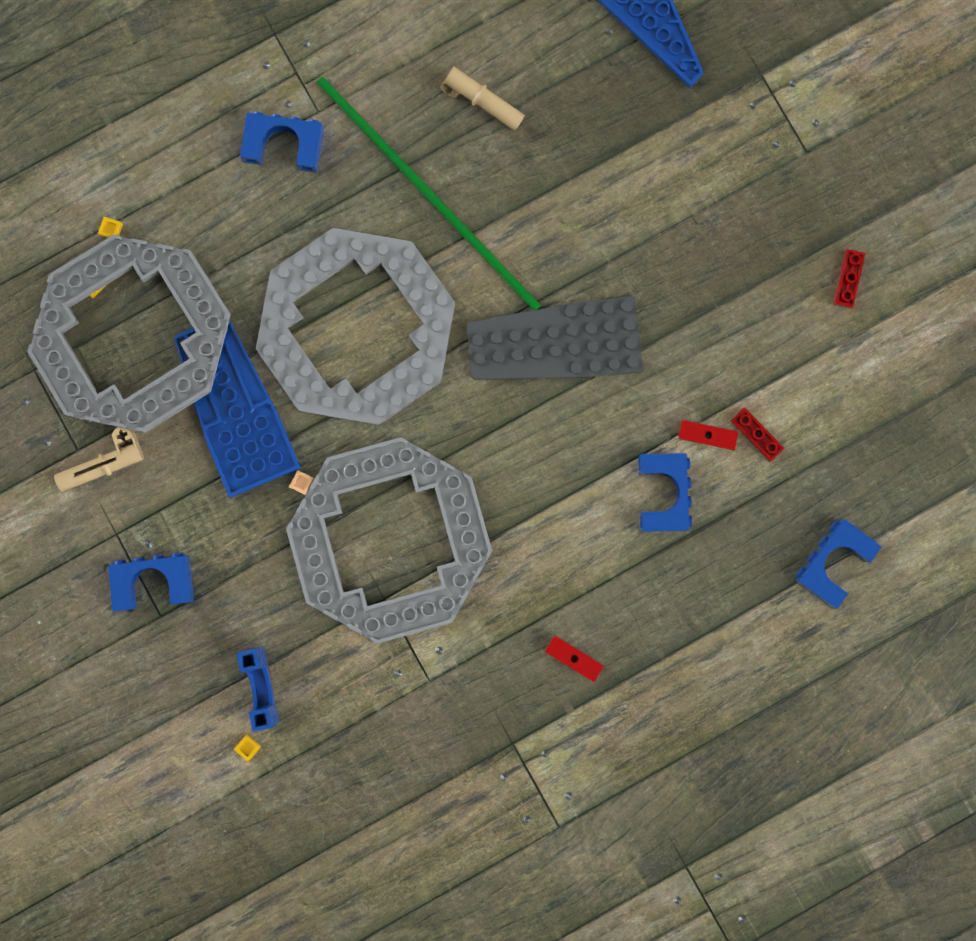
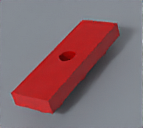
[833,249,865,309]
[730,407,785,462]
[678,420,739,451]
[545,635,604,682]

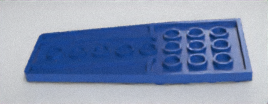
[174,320,301,498]

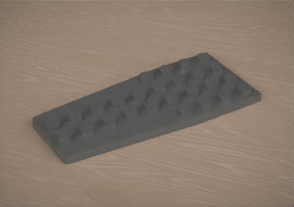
[467,296,643,380]

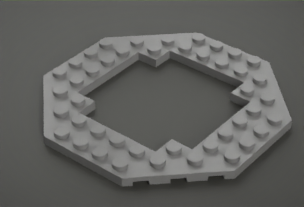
[256,228,455,425]
[27,235,231,433]
[286,437,492,644]

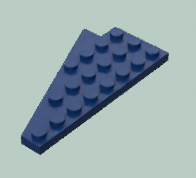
[597,0,704,88]

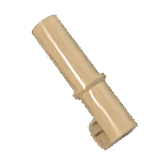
[440,66,525,131]
[54,427,144,492]

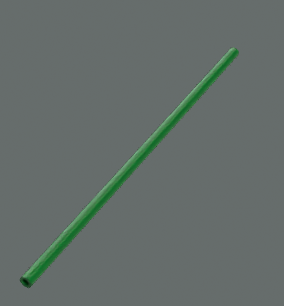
[317,77,542,311]

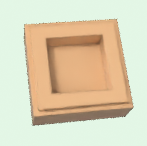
[289,470,315,495]

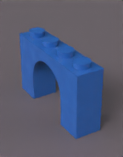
[240,111,324,173]
[638,453,692,532]
[795,519,882,609]
[108,552,194,612]
[237,646,280,732]

